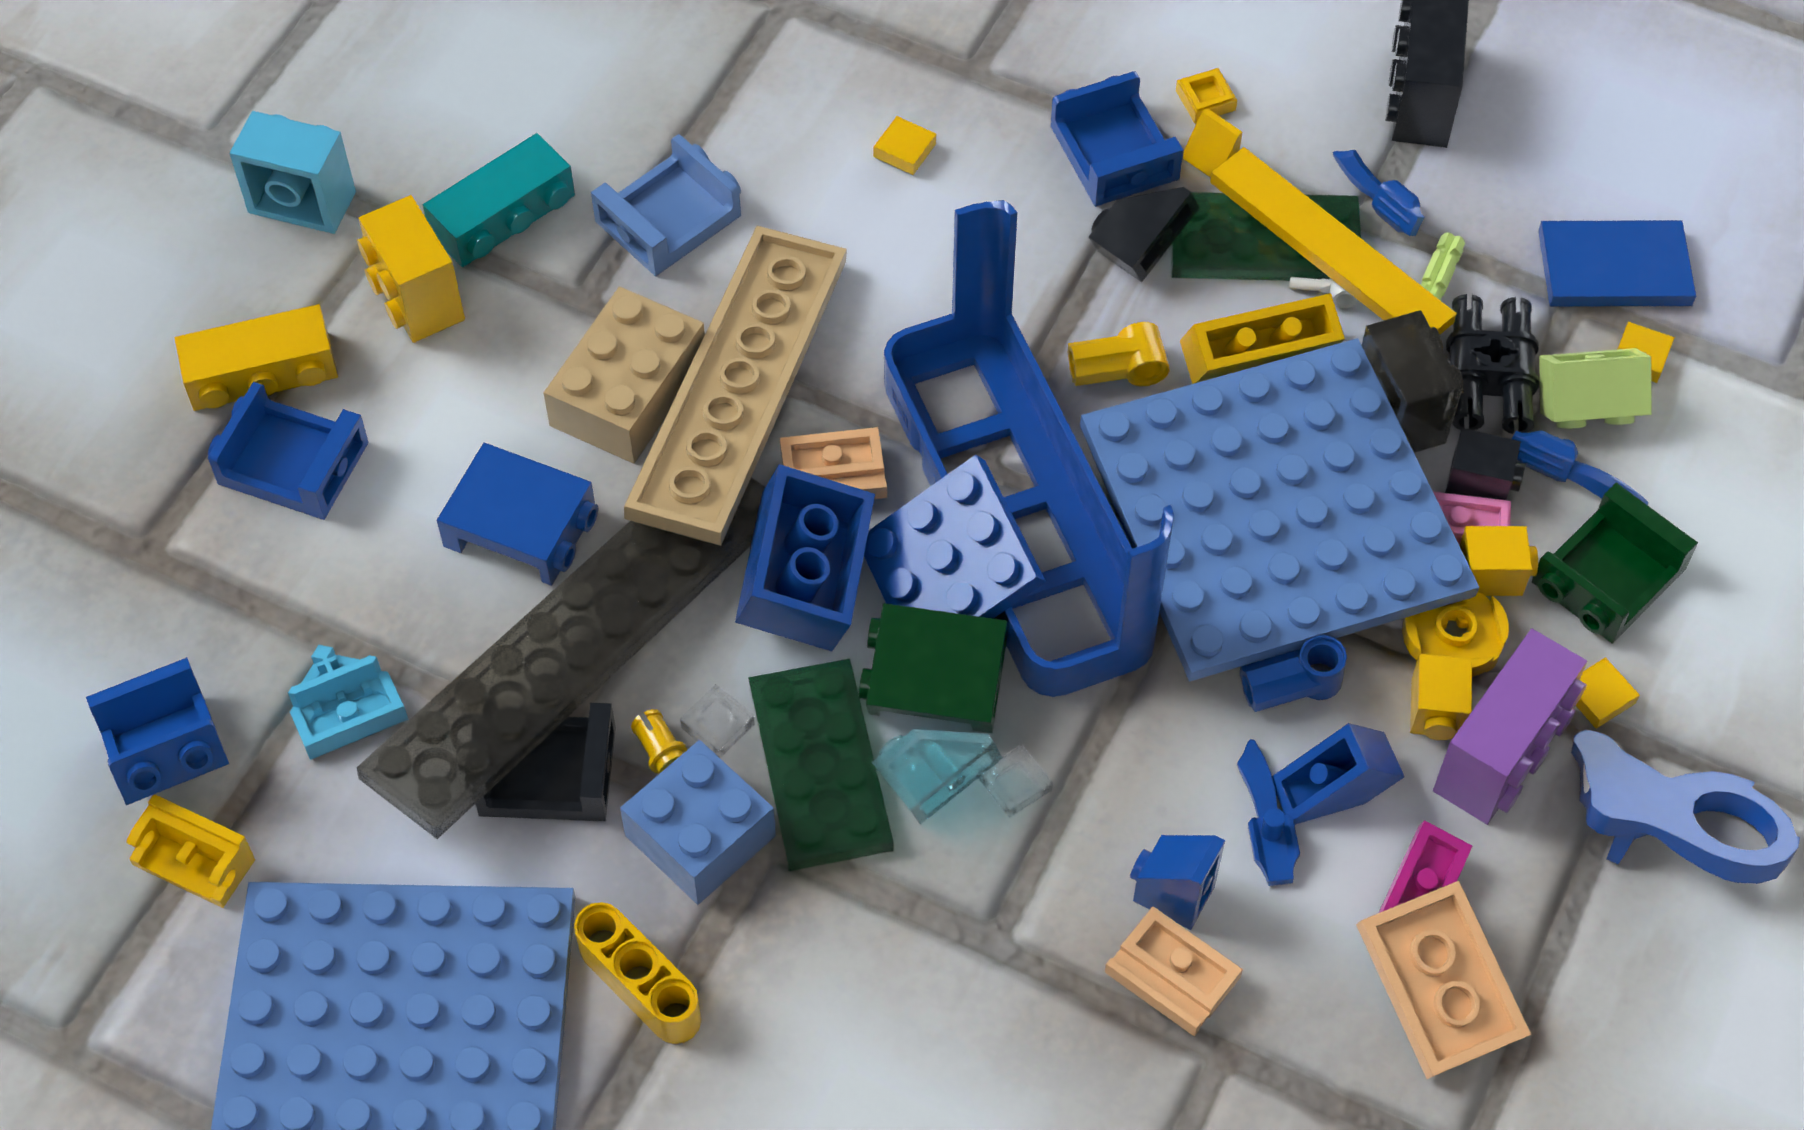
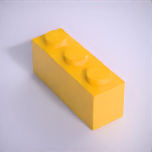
[1180,293,1345,384]
[174,304,338,411]

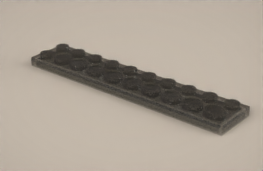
[357,477,765,839]

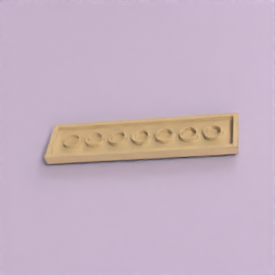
[624,226,847,546]

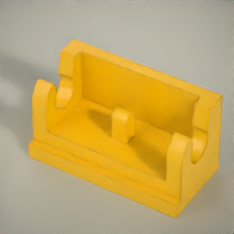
[126,794,255,908]

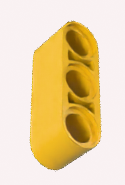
[574,902,701,1044]

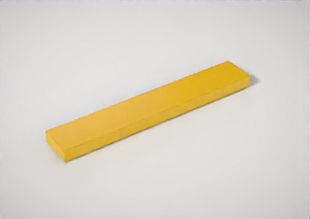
[1210,147,1457,350]

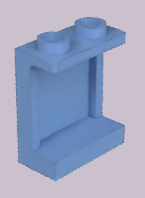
[591,134,741,277]

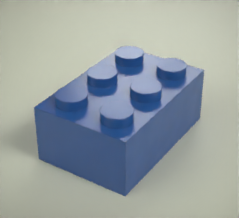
[735,464,875,651]

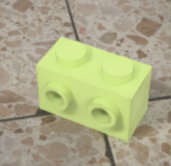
[1539,348,1652,429]

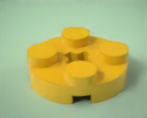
[1402,592,1509,677]

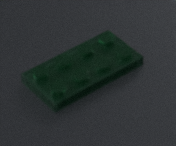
[1171,192,1361,281]
[748,658,894,871]

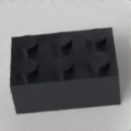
[1385,0,1469,148]

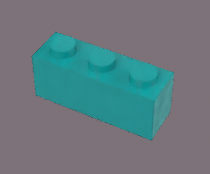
[422,133,575,268]

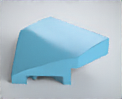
[288,645,409,760]

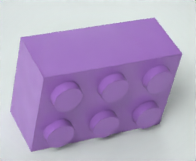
[1433,628,1588,825]

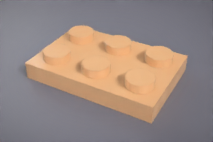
[1356,881,1531,1079]

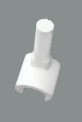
[1289,277,1357,308]

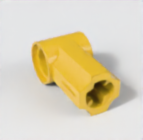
[1067,322,1170,387]

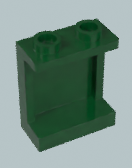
[1532,482,1698,644]
[859,603,1008,733]

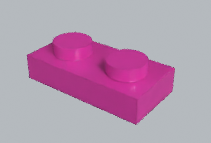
[1379,820,1473,913]

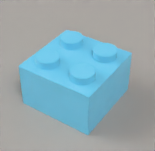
[229,111,356,234]

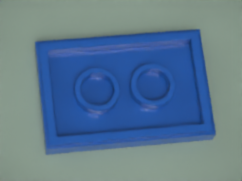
[1538,220,1696,307]

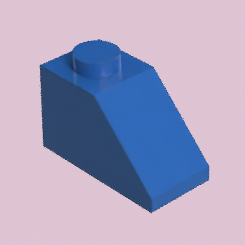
[1272,723,1405,825]
[1130,835,1225,930]

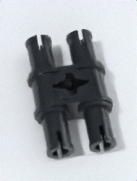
[1446,294,1540,434]

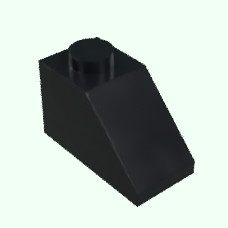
[1088,187,1200,282]

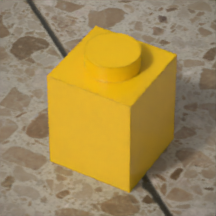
[1459,526,1538,596]
[1410,654,1472,740]

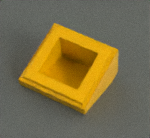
[1183,108,1243,178]

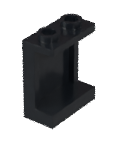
[465,700,616,821]

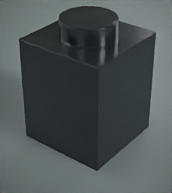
[1445,428,1526,500]

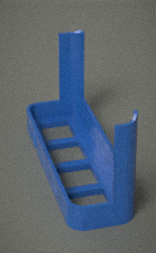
[884,200,1174,697]

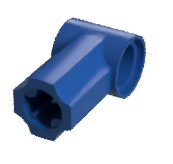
[1239,635,1347,712]

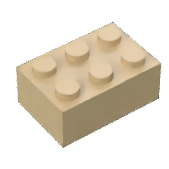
[543,286,705,464]

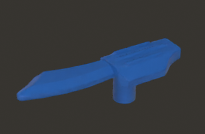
[1333,150,1425,236]
[1512,430,1649,505]
[1237,739,1300,886]

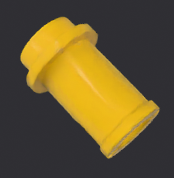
[631,709,688,774]

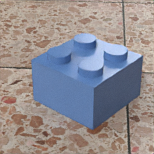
[620,740,776,905]

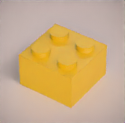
[357,195,465,343]

